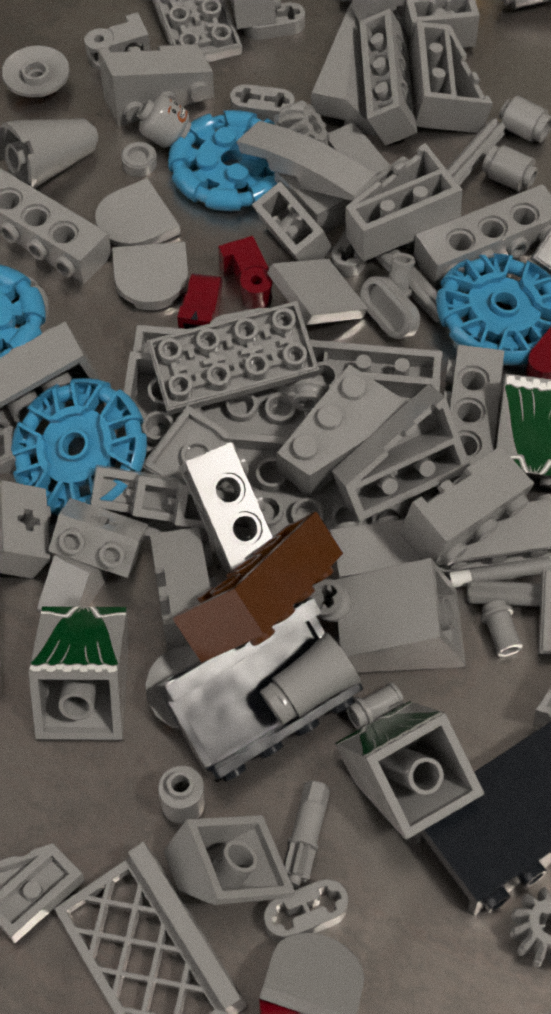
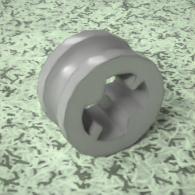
[292,379,329,412]
[308,579,352,622]

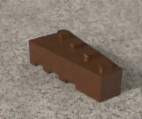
[172,511,343,663]

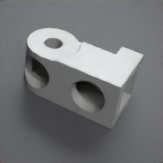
[84,12,151,69]

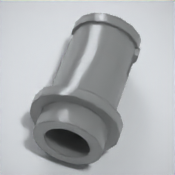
[388,253,416,297]
[480,600,524,657]
[347,682,405,730]

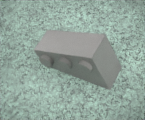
[409,21,493,133]
[98,44,214,127]
[345,143,462,262]
[277,364,408,495]
[332,384,470,522]
[400,446,534,566]
[150,527,217,651]

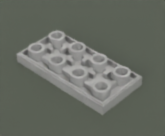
[153,0,242,62]
[147,301,319,416]

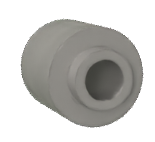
[499,95,551,143]
[482,145,538,192]
[158,766,205,824]

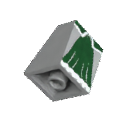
[494,374,551,489]
[28,606,129,740]
[335,701,485,840]

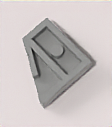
[0,843,85,944]

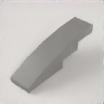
[236,121,378,201]
[90,464,251,536]

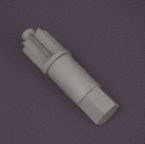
[283,780,331,888]

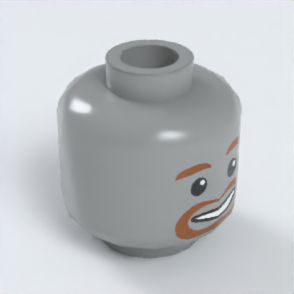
[137,95,191,148]

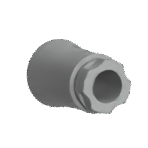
[260,632,361,725]

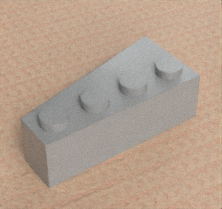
[0,321,101,430]

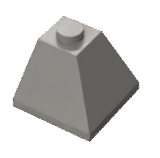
[163,815,295,905]

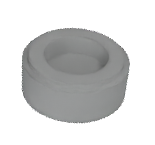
[121,142,157,177]

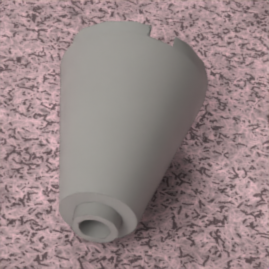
[0,118,98,189]

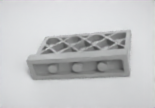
[54,842,248,1014]

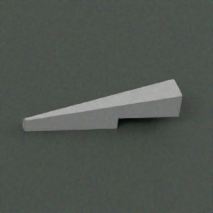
[311,0,377,136]

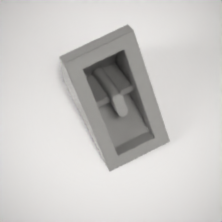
[37,554,111,613]

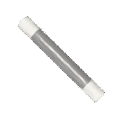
[448,556,551,588]

